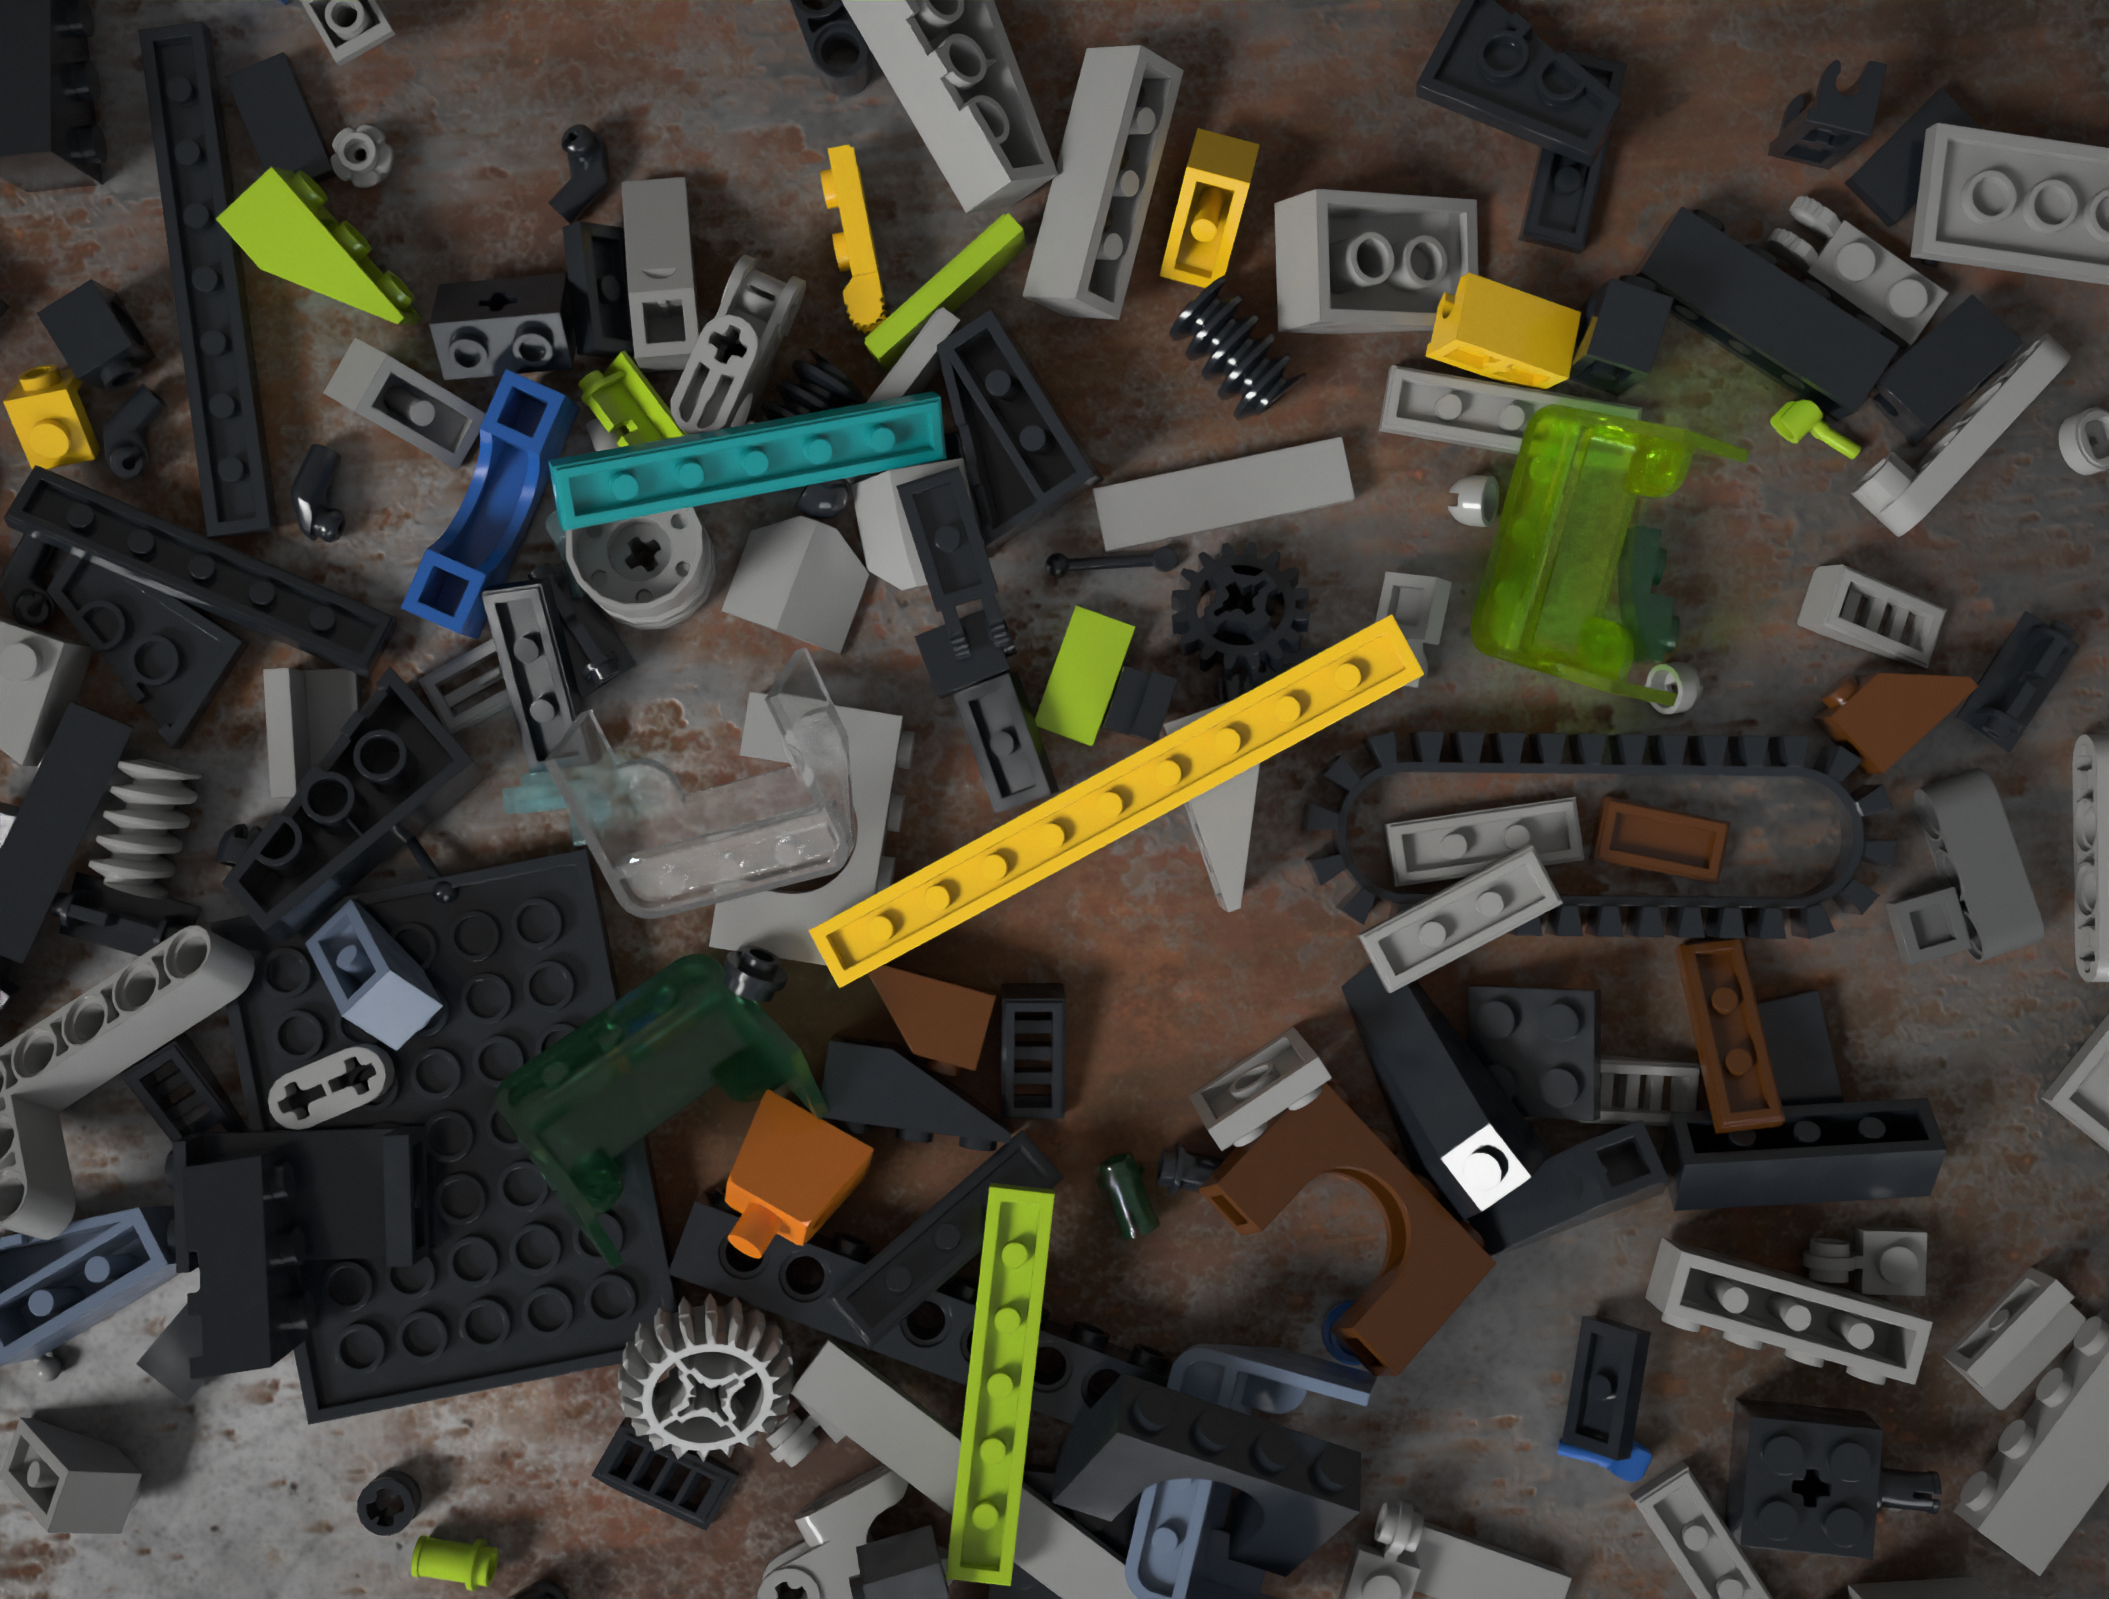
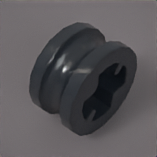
[357,1470,422,1536]

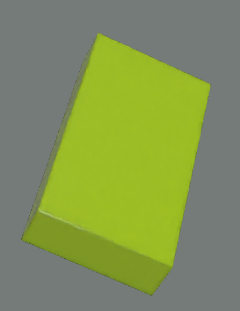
[1035,605,1135,747]

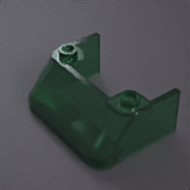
[495,954,829,1269]

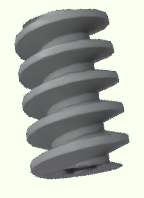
[88,759,203,899]

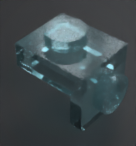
[502,771,606,846]

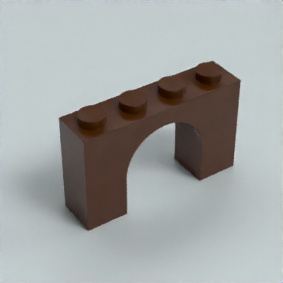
[1197,1080,1497,1376]

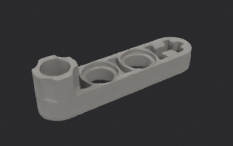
[1850,333,2071,537]
[2072,734,2109,982]

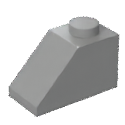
[323,338,486,470]
[0,1417,142,1534]

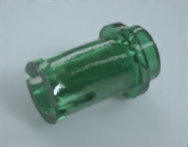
[1096,1152,1160,1239]

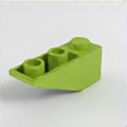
[216,167,422,325]

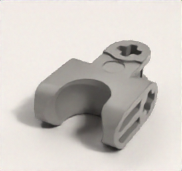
[670,254,806,435]
[757,1463,953,1599]

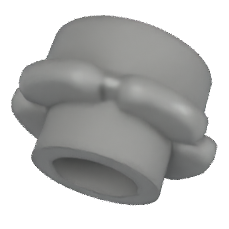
[330,124,394,188]

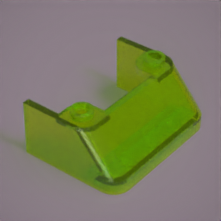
[1470,404,1749,706]

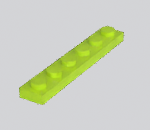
[946,1183,1055,1586]

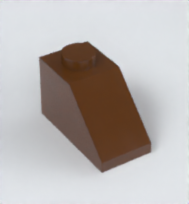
[1811,673,1979,774]
[868,961,998,1077]

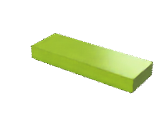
[864,213,1027,373]

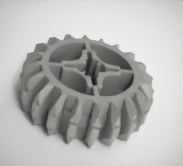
[618,1293,795,1462]

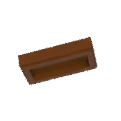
[1589,797,1731,884]

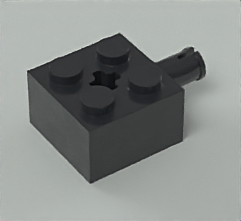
[1725,1398,1942,1560]

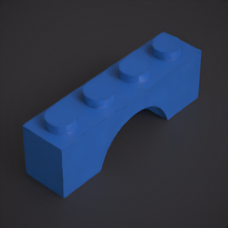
[401,369,580,639]

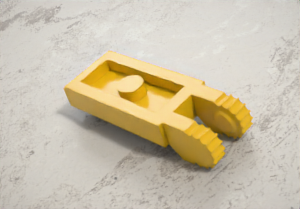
[820,144,888,335]

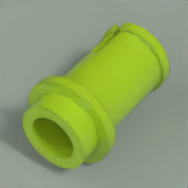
[411,1535,498,1591]

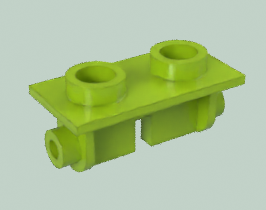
[578,351,688,447]

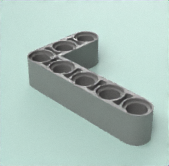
[0,926,255,1240]

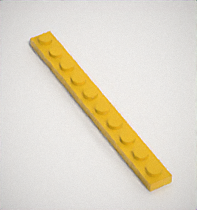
[808,614,1425,988]

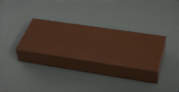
[1675,938,1785,1134]

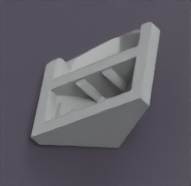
[851,458,984,591]
[721,516,871,655]

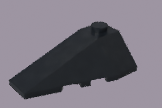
[1341,963,1552,1222]

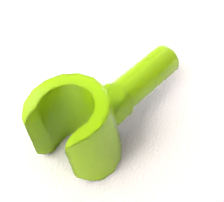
[1770,400,1861,460]

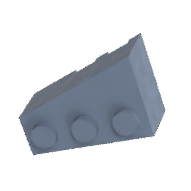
[0,1206,181,1365]

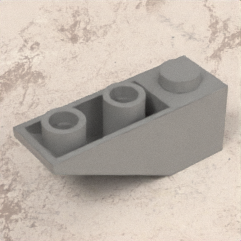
[621,177,701,373]

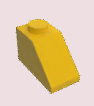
[1159,128,1260,288]

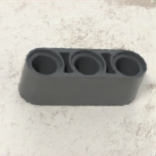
[1914,768,2045,963]

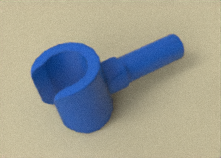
[1556,1439,1652,1482]

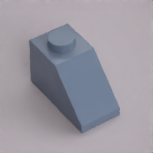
[305,898,443,1051]

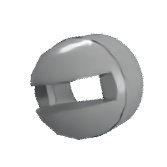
[1448,475,1499,527]
[1646,662,1704,715]

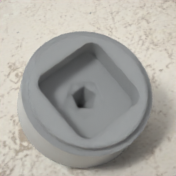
[2059,407,2109,475]

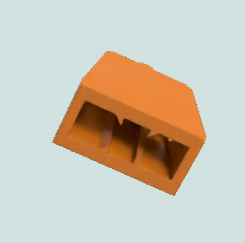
[725,1089,874,1258]

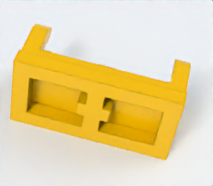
[1425,272,1581,391]

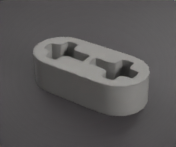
[268,1043,395,1130]

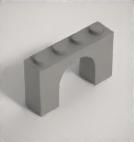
[709,692,916,966]

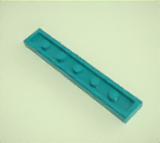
[548,391,947,531]

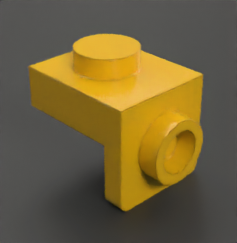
[3,364,101,470]

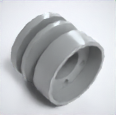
[566,507,716,630]

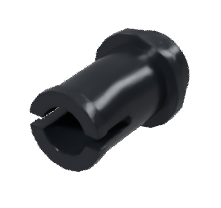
[1156,1143,1225,1195]

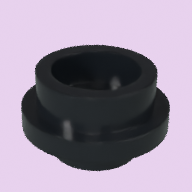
[723,946,788,1002]

